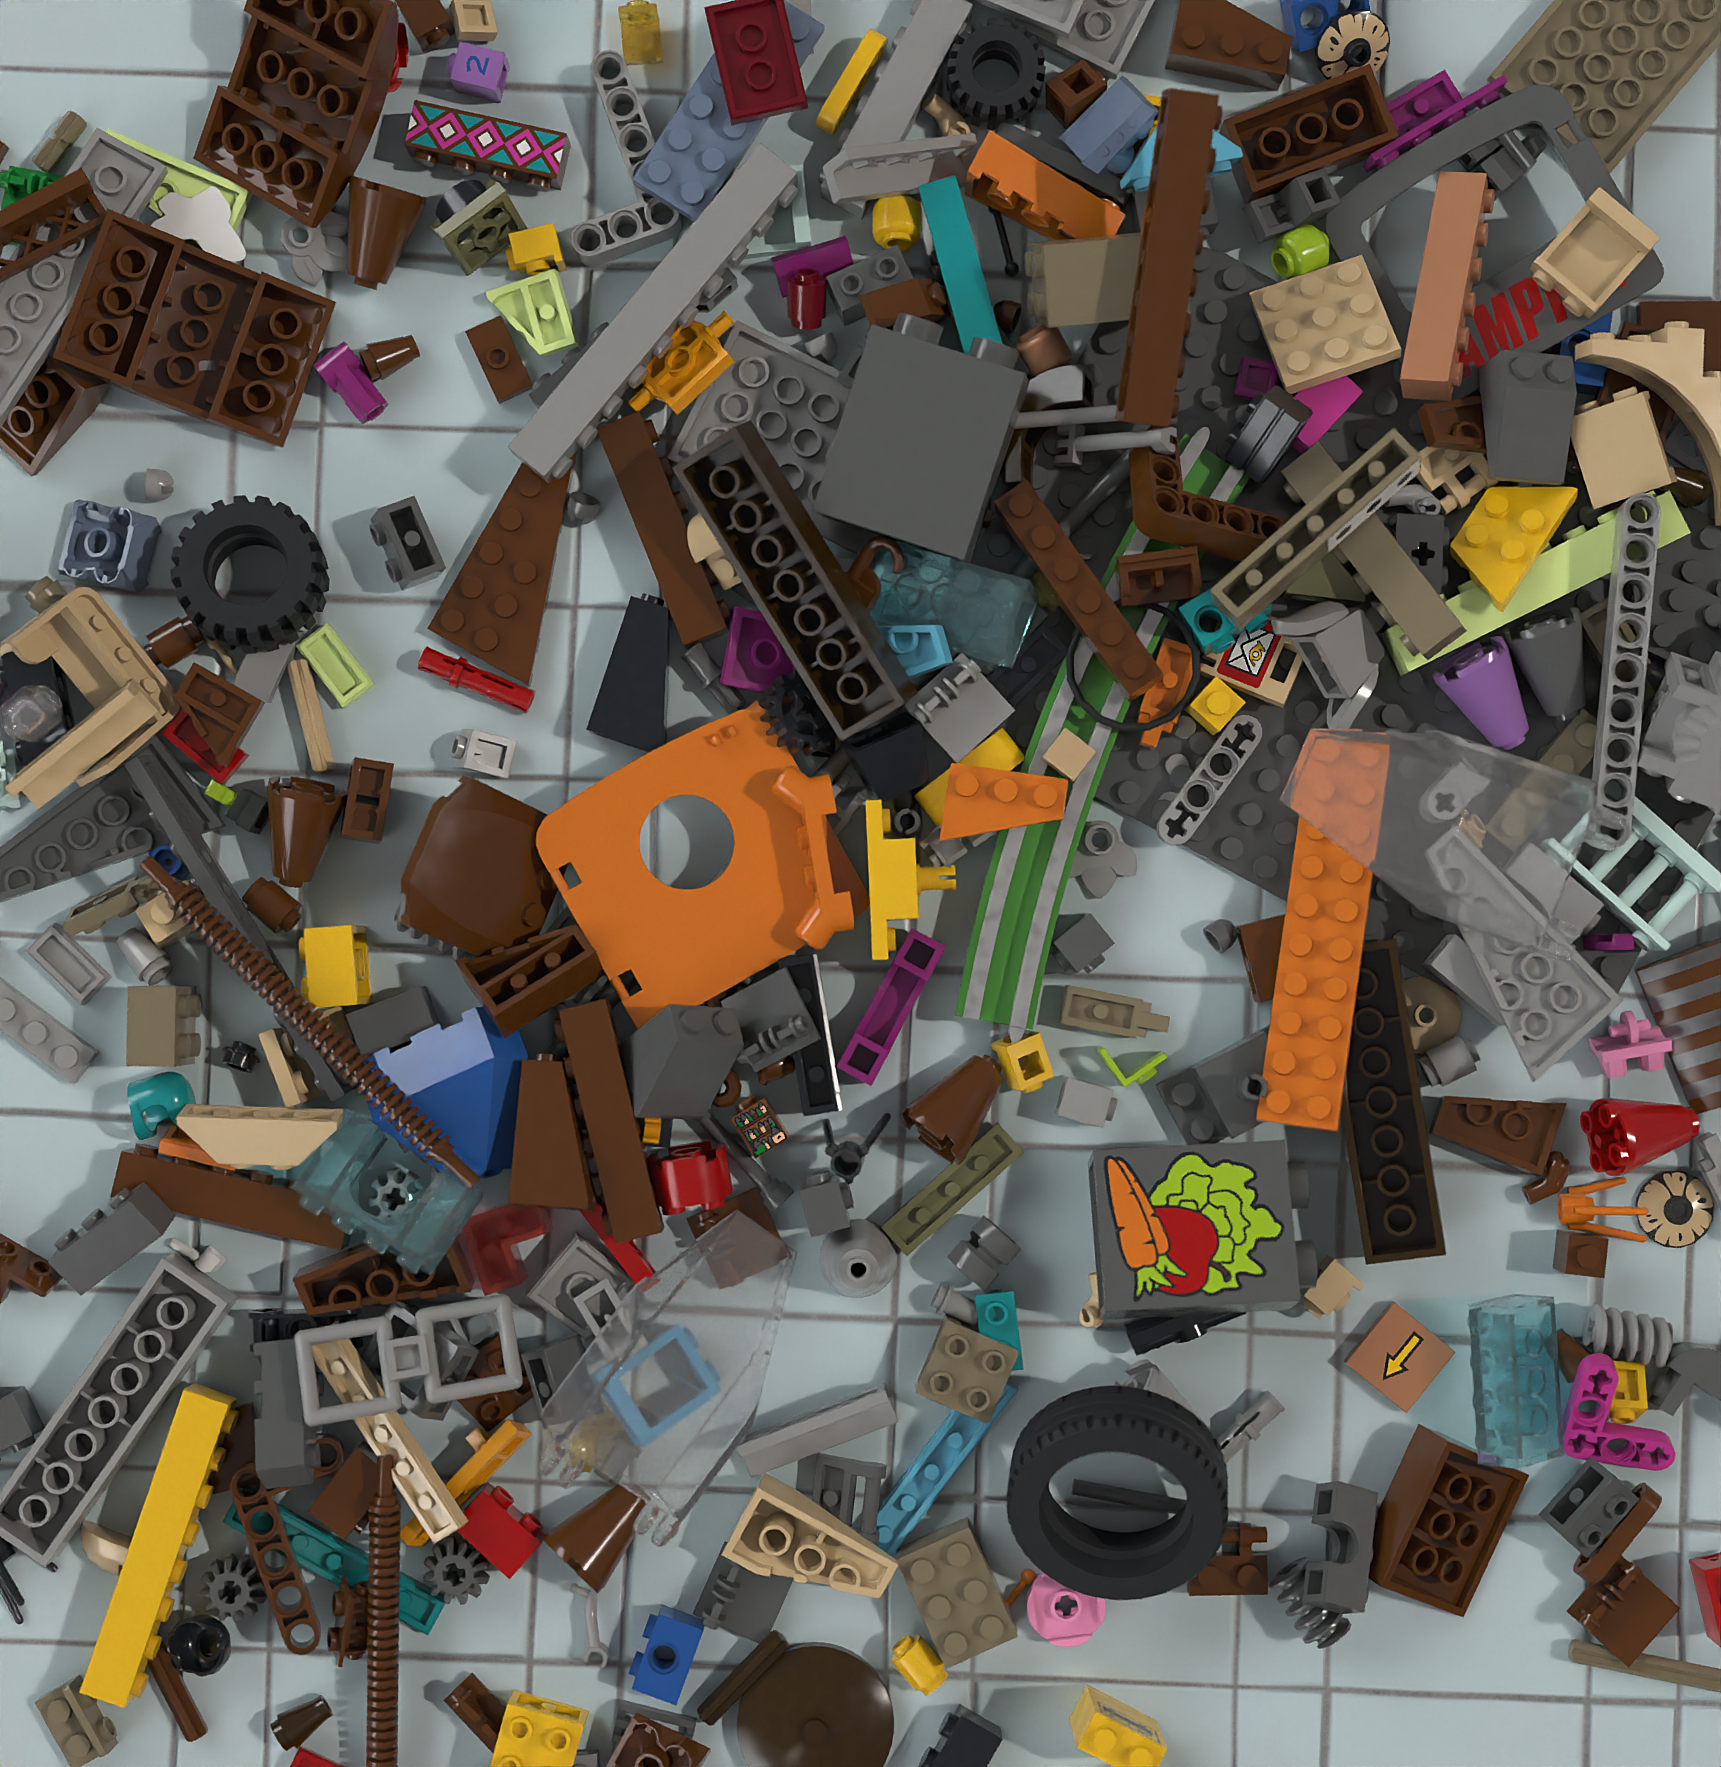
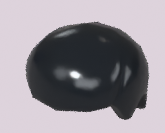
[166,1614,231,1677]

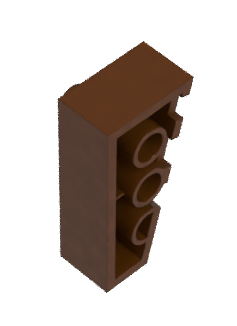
[292,1210,475,1315]

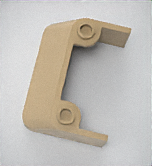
[0,587,180,787]

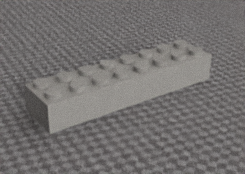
[0,1253,239,1567]

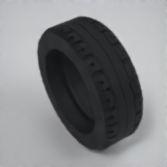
[1006,1386,1228,1600]

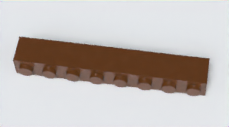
[1115,88,1223,427]

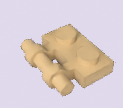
[1416,446,1498,515]

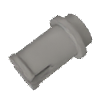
[931,1285,978,1327]

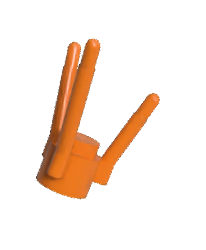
[1557,1177,1649,1243]

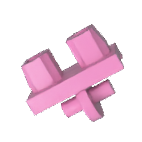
[1589,1011,1672,1078]

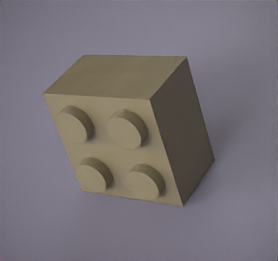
[126,985,202,1067]

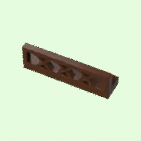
[0,168,106,283]

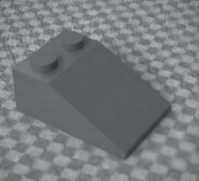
[1478,350,1577,485]

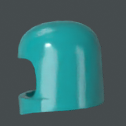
[127,1071,196,1140]

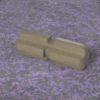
[32,110,87,173]

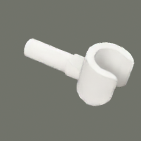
[169,1238,226,1272]

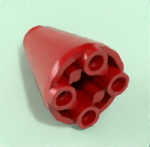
[1580,1098,1700,1176]

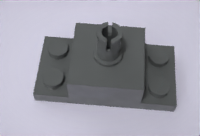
[1155,1024,1270,1145]

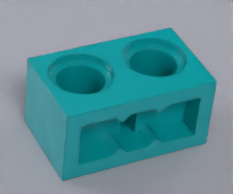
[1179,586,1272,657]

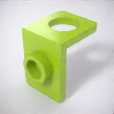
[1096,1046,1168,1087]

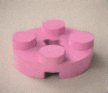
[1026,1572,1106,1647]

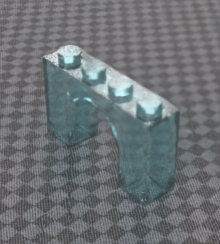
[292,1108,484,1275]

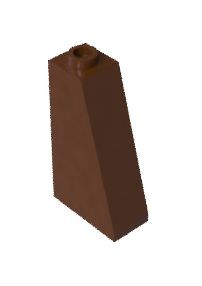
[509,1054,596,1212]

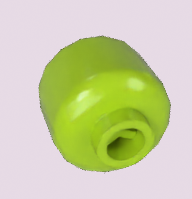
[1271,224,1330,279]

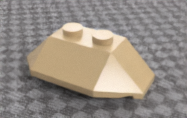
[176,1104,345,1170]

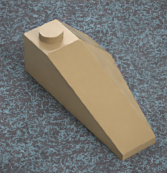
[722,1473,899,1598]

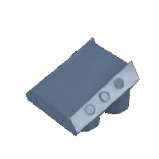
[1059,76,1159,174]
[58,499,162,592]

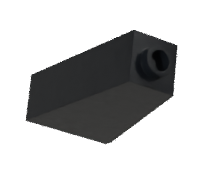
[586,593,671,752]

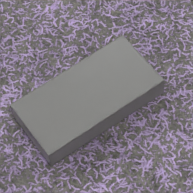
[26,923,112,1005]

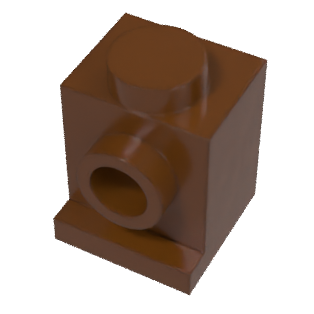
[1045,59,1107,130]

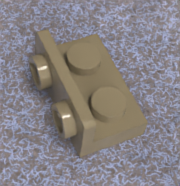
[34,1675,119,1767]

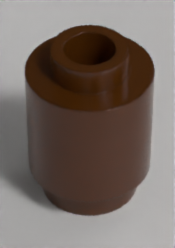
[144,616,206,669]
[242,877,302,934]

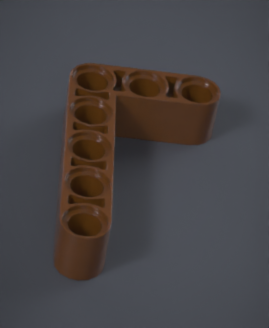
[1129,425,1289,562]
[230,1433,344,1655]

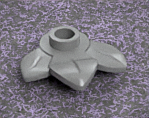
[280,211,348,287]
[1068,821,1137,899]

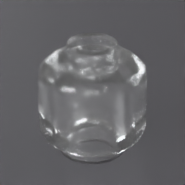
[1,684,62,743]

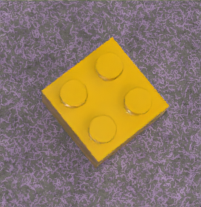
[298,925,372,1008]

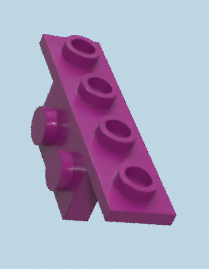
[1363,70,1508,173]

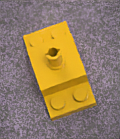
[865,800,956,960]

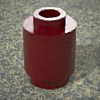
[787,268,826,330]

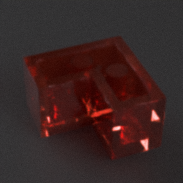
[460,1202,553,1296]

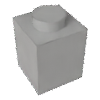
[1055,1076,1117,1128]

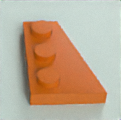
[939,763,1069,842]

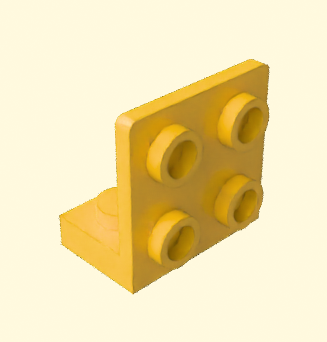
[490,1689,589,1767]

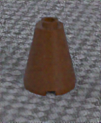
[348,175,428,290]
[267,776,347,888]
[899,1055,1004,1165]
[543,1480,651,1593]

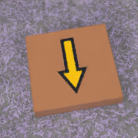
[1343,1301,1456,1413]

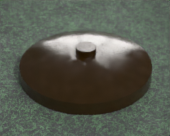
[737,1642,894,1767]

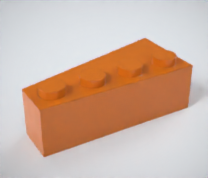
[964,130,1126,241]

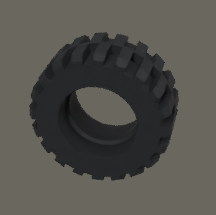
[170,495,330,654]

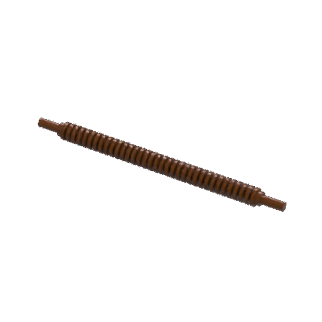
[139,856,481,1190]
[366,1454,401,1767]

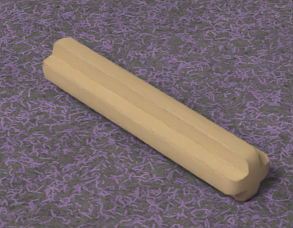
[287,659,335,773]

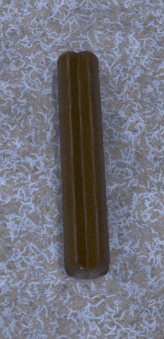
[697,1630,789,1726]

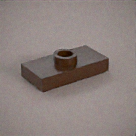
[465,316,533,404]

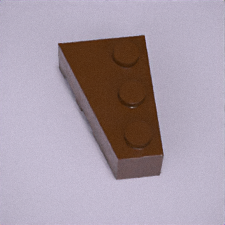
[455,924,605,1038]

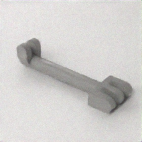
[1054,424,1177,466]

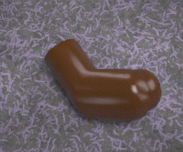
[1522,1151,1571,1205]

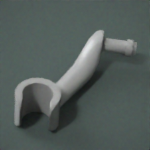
[570,1583,610,1669]

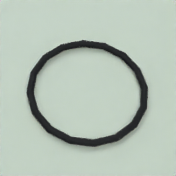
[1066,600,1200,731]

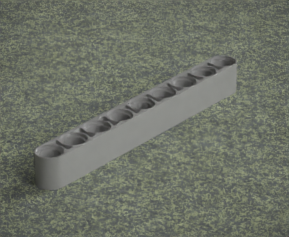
[1587,493,1661,849]

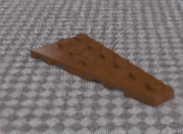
[427,449,578,687]

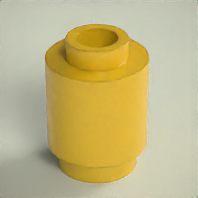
[891,1634,948,1696]

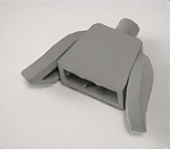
[1271,601,1386,739]

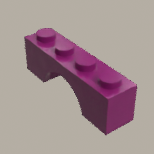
[836,928,946,1086]

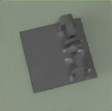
[721,967,821,1072]
[693,1541,794,1644]

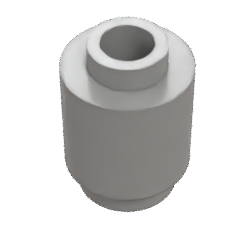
[1418,1036,1480,1087]

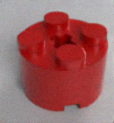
[647,1141,733,1215]

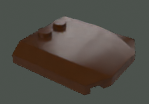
[401,775,569,957]

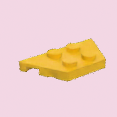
[1450,486,1578,612]

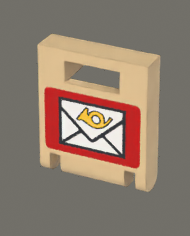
[1200,615,1304,708]

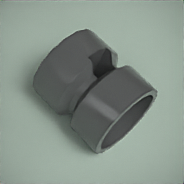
[947,1215,1021,1290]

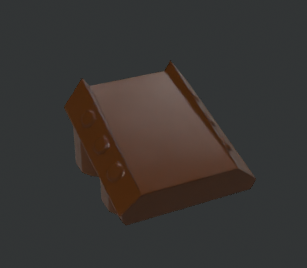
[606,1712,711,1767]

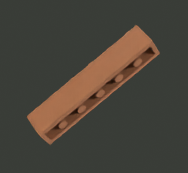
[1400,171,1495,401]

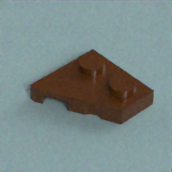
[174,662,265,768]

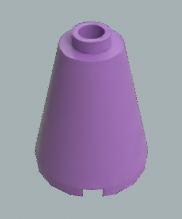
[1432,636,1529,750]

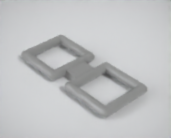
[295,1294,523,1426]

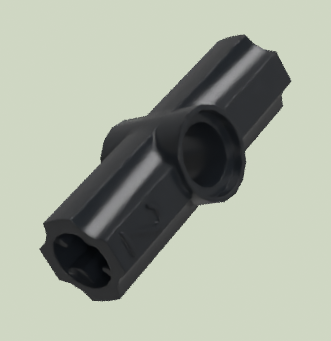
[1123,1312,1246,1356]

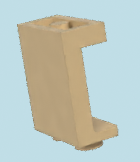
[1530,187,1661,319]
[1570,386,1677,509]

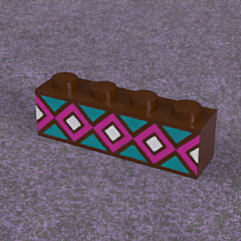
[404,100,571,192]

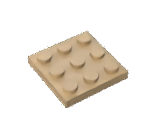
[1249,255,1401,394]

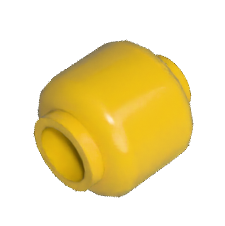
[872,195,923,253]

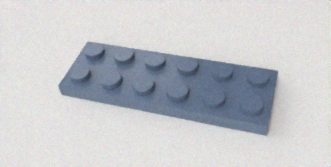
[633,0,825,222]

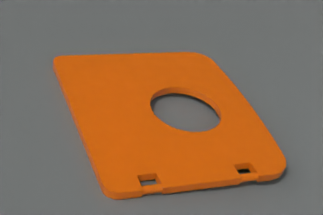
[536,709,870,1029]

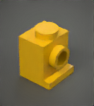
[505,223,567,276]
[990,1029,1054,1093]

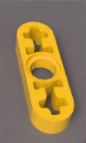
[815,29,889,136]

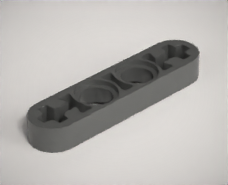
[994,123,1133,210]

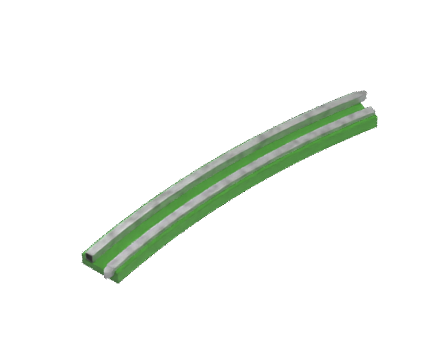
[955,427,1250,1043]

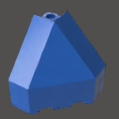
[364,1007,528,1191]

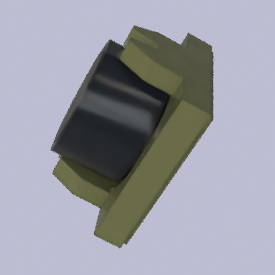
[430,179,528,276]

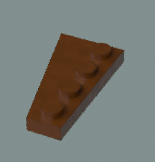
[1417,396,1577,462]

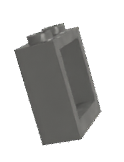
[361,1302,480,1421]

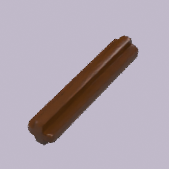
[147,1632,208,1742]

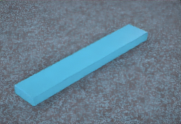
[876,1380,1019,1557]

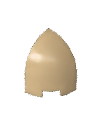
[80,1520,133,1576]

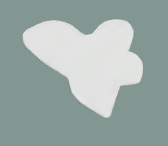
[151,186,246,261]

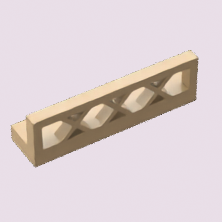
[6,678,160,809]

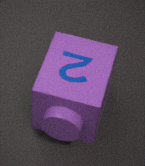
[447,41,510,103]

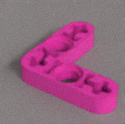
[1558,1353,1676,1471]

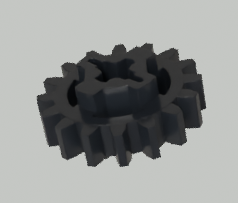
[759,670,838,756]

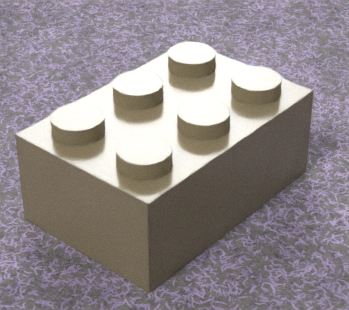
[896,1517,1018,1669]

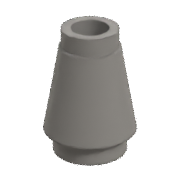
[117,928,174,986]

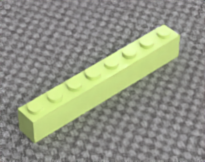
[1380,490,1691,676]

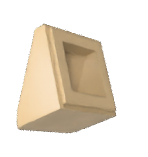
[1041,728,1096,783]

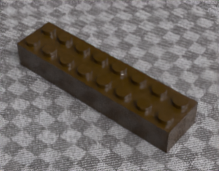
[672,420,918,741]
[1341,938,1446,1265]

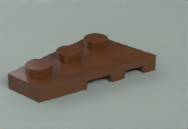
[1428,1096,1567,1177]

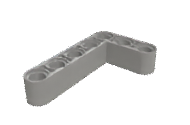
[571,50,682,267]

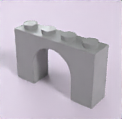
[1422,843,1604,1026]

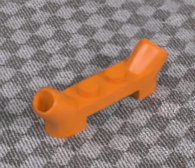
[771,766,854,950]

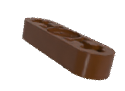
[1573,1483,1662,1585]

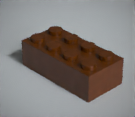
[1219,64,1399,205]

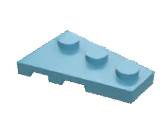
[878,625,953,679]

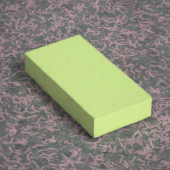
[296,623,376,709]

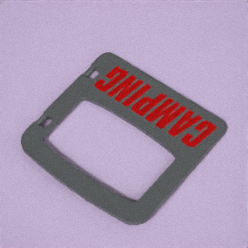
[1325,85,1664,405]

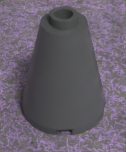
[1501,607,1586,721]

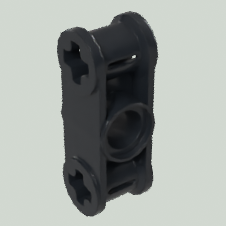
[248,1306,363,1352]

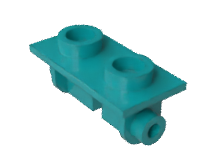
[975,1289,1024,1371]

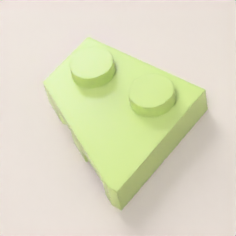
[485,269,580,357]

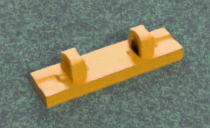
[400,1419,532,1547]

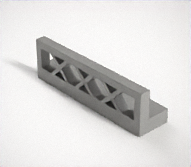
[822,133,978,204]
[736,1383,898,1478]

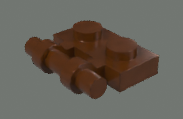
[1187,1523,1268,1596]

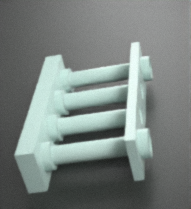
[1538,780,1721,952]

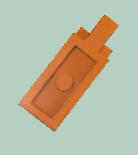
[1137,637,1201,750]

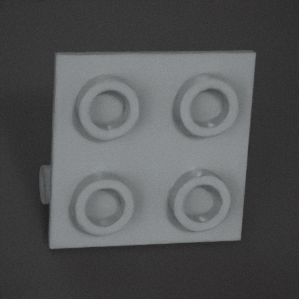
[904,653,1015,763]

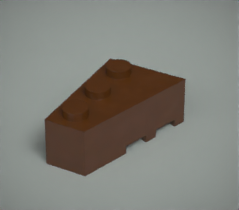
[1165,0,1293,91]

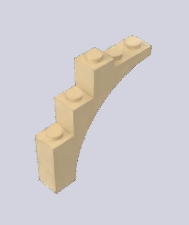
[1575,321,1721,526]

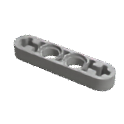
[1157,715,1262,846]

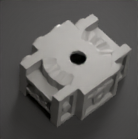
[1637,651,1721,815]

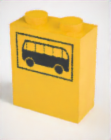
[1069,1684,1167,1767]

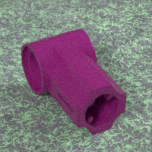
[313,341,389,424]

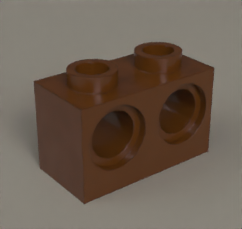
[339,757,394,844]

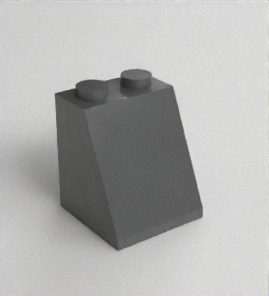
[620,1004,744,1120]

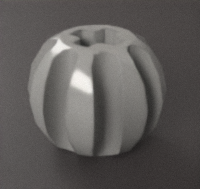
[368,1168,427,1227]

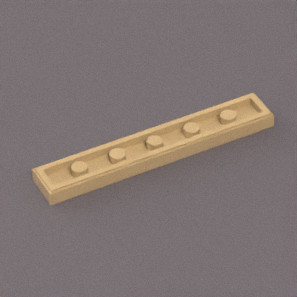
[312,1321,468,1543]

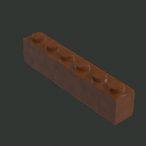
[596,411,731,650]
[994,479,1163,703]
[554,998,664,1244]
[110,1143,359,1250]

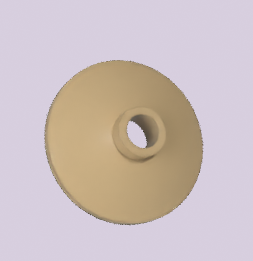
[1404,976,1461,1054]

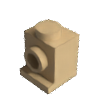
[1300,1255,1364,1320]

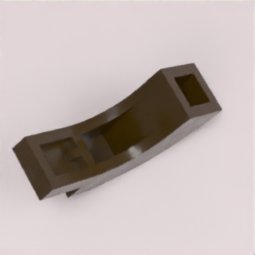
[1001,363,1094,489]

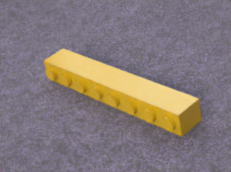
[79,1383,239,1708]

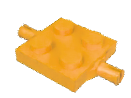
[627,311,735,415]

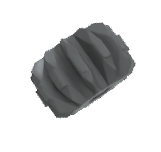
[423,1536,491,1605]
[199,1553,267,1623]

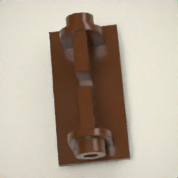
[327,1576,369,1667]
[443,1672,506,1753]

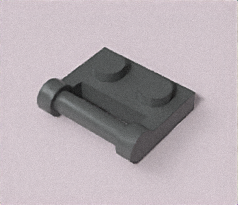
[812,1454,887,1546]

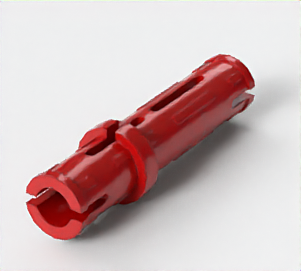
[417,646,536,714]

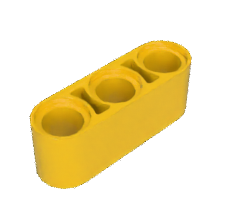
[914,728,1025,827]

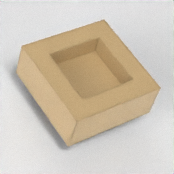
[449,0,498,41]

